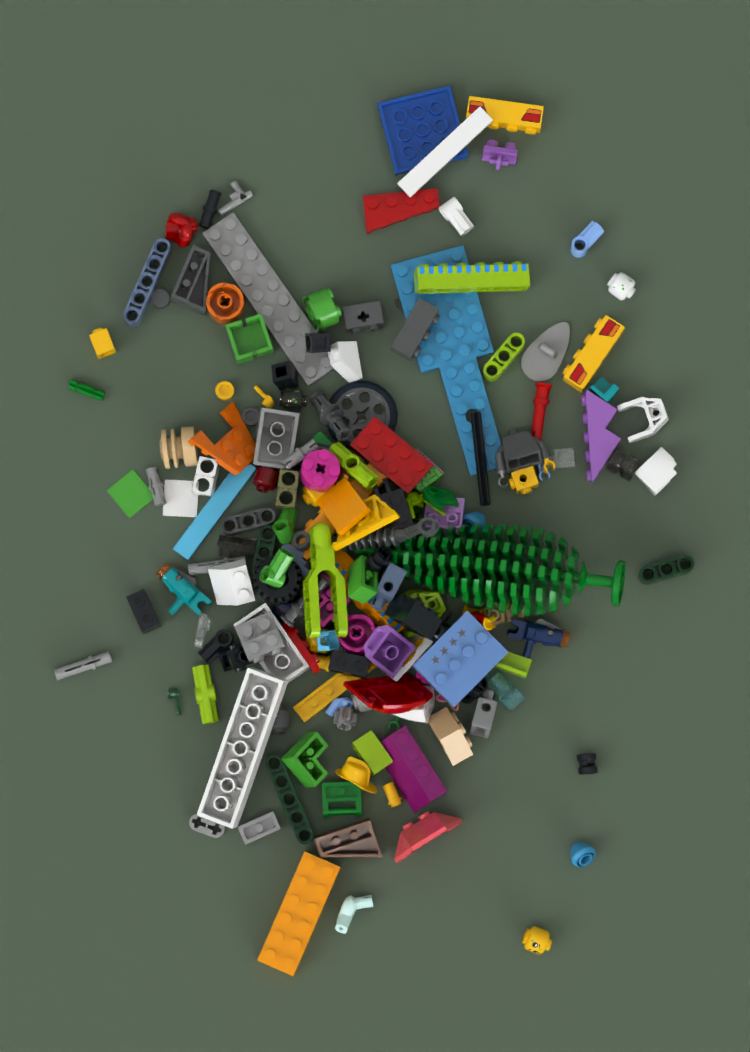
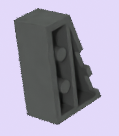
[169,245,210,315]

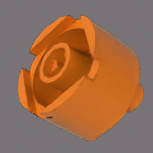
[206,283,245,325]

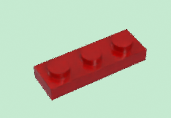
[281,622,320,674]

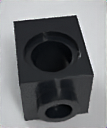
[305,332,331,353]

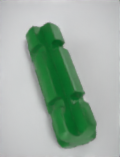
[68,379,105,401]

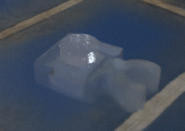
[542,448,576,470]
[194,613,212,648]

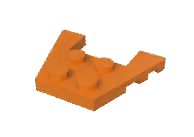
[188,401,255,476]

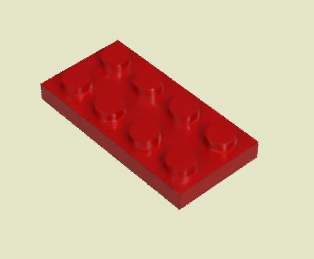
[350,416,433,495]

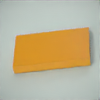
[316,477,371,536]

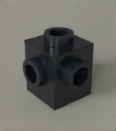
[219,643,252,672]

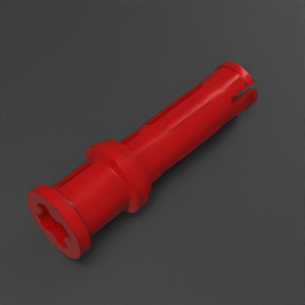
[531,382,552,440]

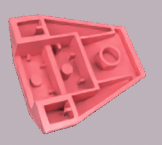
[394,811,463,863]

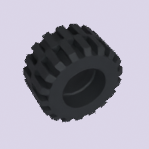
[253,554,304,605]

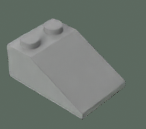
[253,407,300,470]

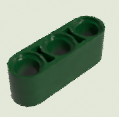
[252,525,277,575]
[638,555,694,585]

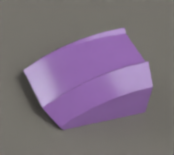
[363,625,416,678]

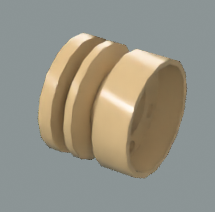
[160,426,198,469]

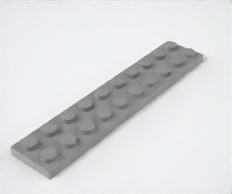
[202,213,334,387]

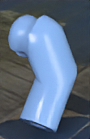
[325,697,353,718]

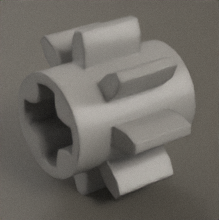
[333,707,357,731]

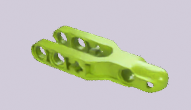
[303,522,348,638]

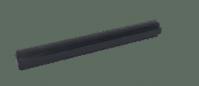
[471,412,491,506]

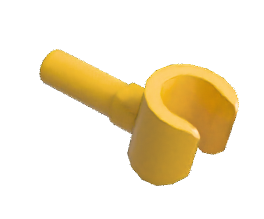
[254,385,274,409]

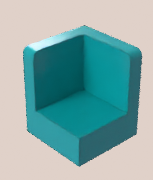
[589,377,619,403]

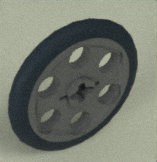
[327,381,398,451]

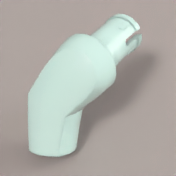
[335,895,373,934]

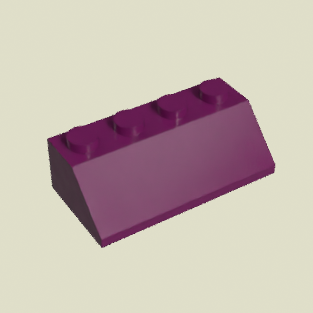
[380,726,447,813]

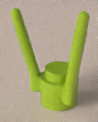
[405,492,446,522]

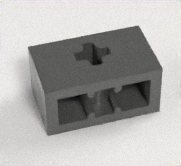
[342,301,384,335]

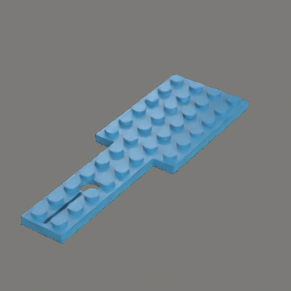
[390,245,501,477]

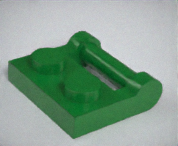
[322,781,362,818]

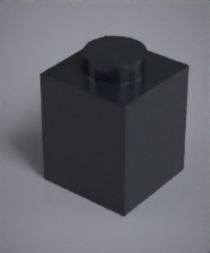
[271,361,299,391]

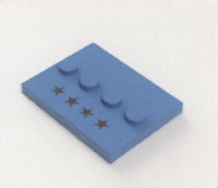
[412,611,508,708]

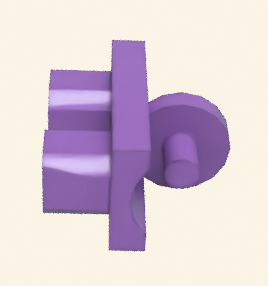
[482,139,518,170]

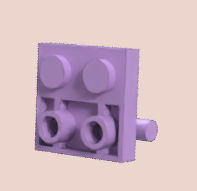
[424,498,465,537]

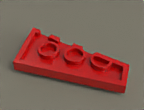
[363,188,440,234]

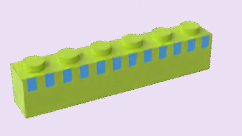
[413,261,530,294]

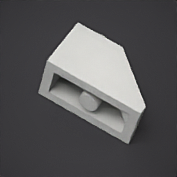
[328,341,363,383]

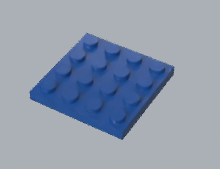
[377,85,468,176]

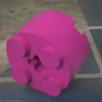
[300,449,340,493]
[338,614,376,656]

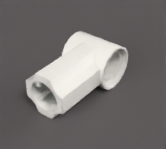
[438,197,474,236]

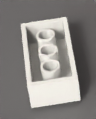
[233,603,310,683]

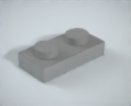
[238,811,281,845]

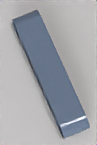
[123,238,172,327]

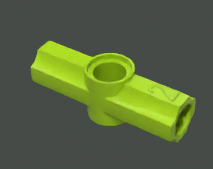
[329,441,379,490]
[192,664,219,725]

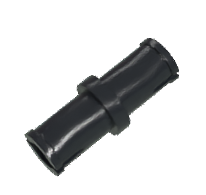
[199,190,221,229]

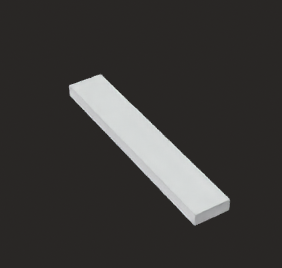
[397,107,493,198]

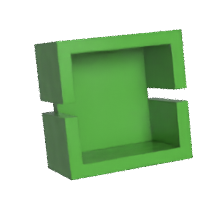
[225,313,274,365]

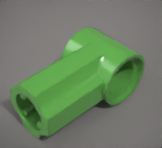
[272,508,298,544]
[260,548,295,588]

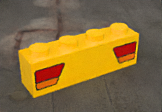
[466,96,544,135]
[562,315,625,393]

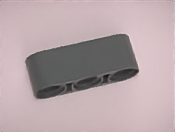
[221,507,276,536]

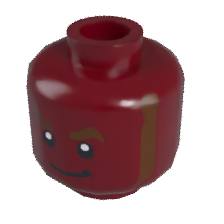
[252,466,279,493]

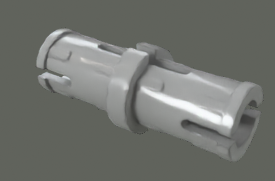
[281,439,320,470]
[145,467,167,507]

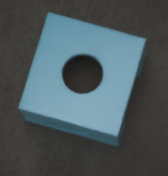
[317,630,340,651]

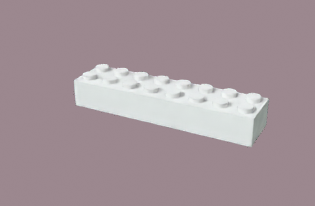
[197,667,289,829]

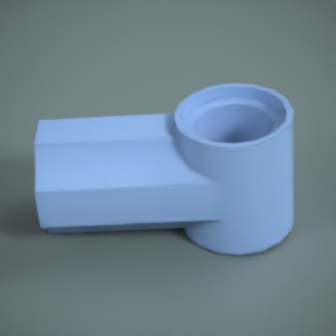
[570,221,604,258]

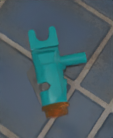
[156,563,212,616]

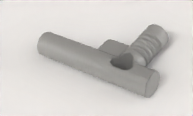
[218,180,253,216]

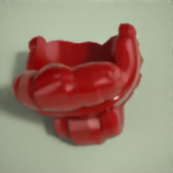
[165,212,198,248]

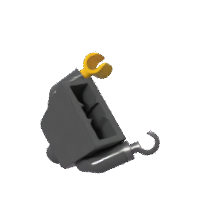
[495,429,555,488]

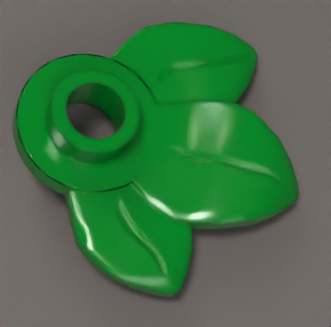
[422,486,459,510]

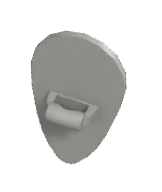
[521,322,570,382]

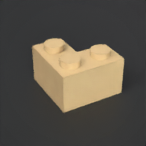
[429,707,473,766]

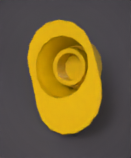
[335,756,377,793]

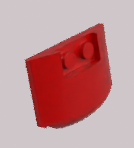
[343,673,434,714]

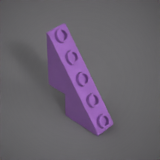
[581,390,621,484]

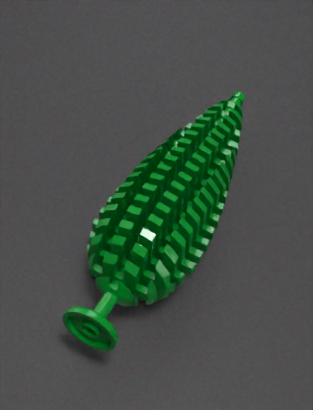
[355,524,626,616]

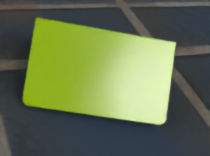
[494,652,532,679]
[351,730,393,777]

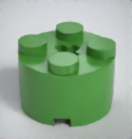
[302,288,342,332]

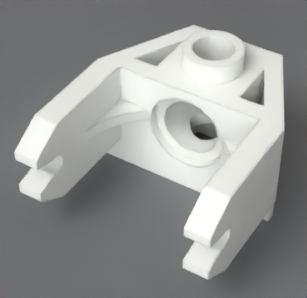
[617,397,669,443]

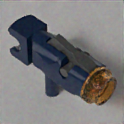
[507,616,570,658]

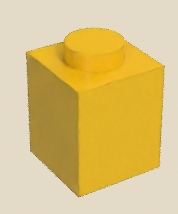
[89,328,117,359]

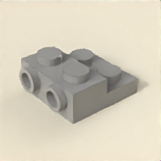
[234,611,285,664]

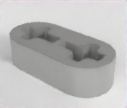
[189,814,225,838]

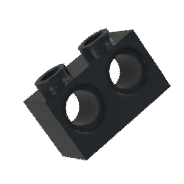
[126,589,161,634]
[328,650,371,679]

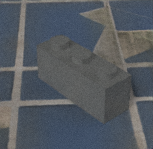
[391,298,440,361]

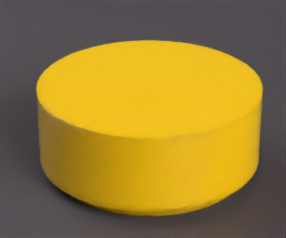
[215,381,235,401]

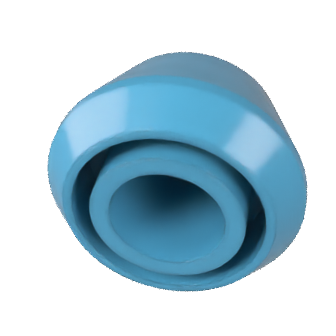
[463,512,486,535]
[570,842,596,867]

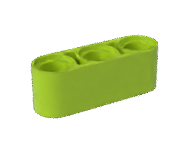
[483,333,525,382]

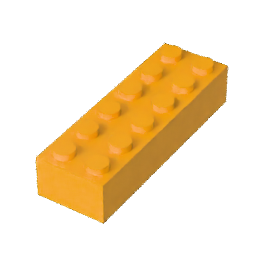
[257,851,341,976]

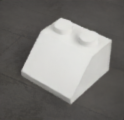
[208,559,255,606]

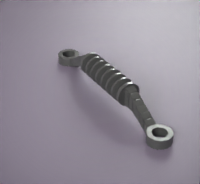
[292,516,439,552]

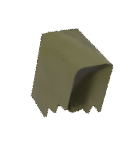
[275,469,300,510]

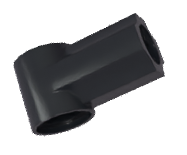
[198,629,234,665]

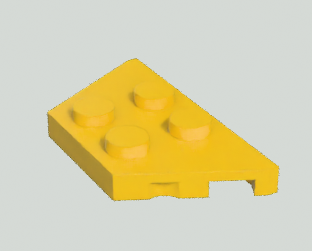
[332,494,400,551]

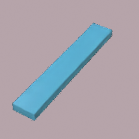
[173,464,256,561]

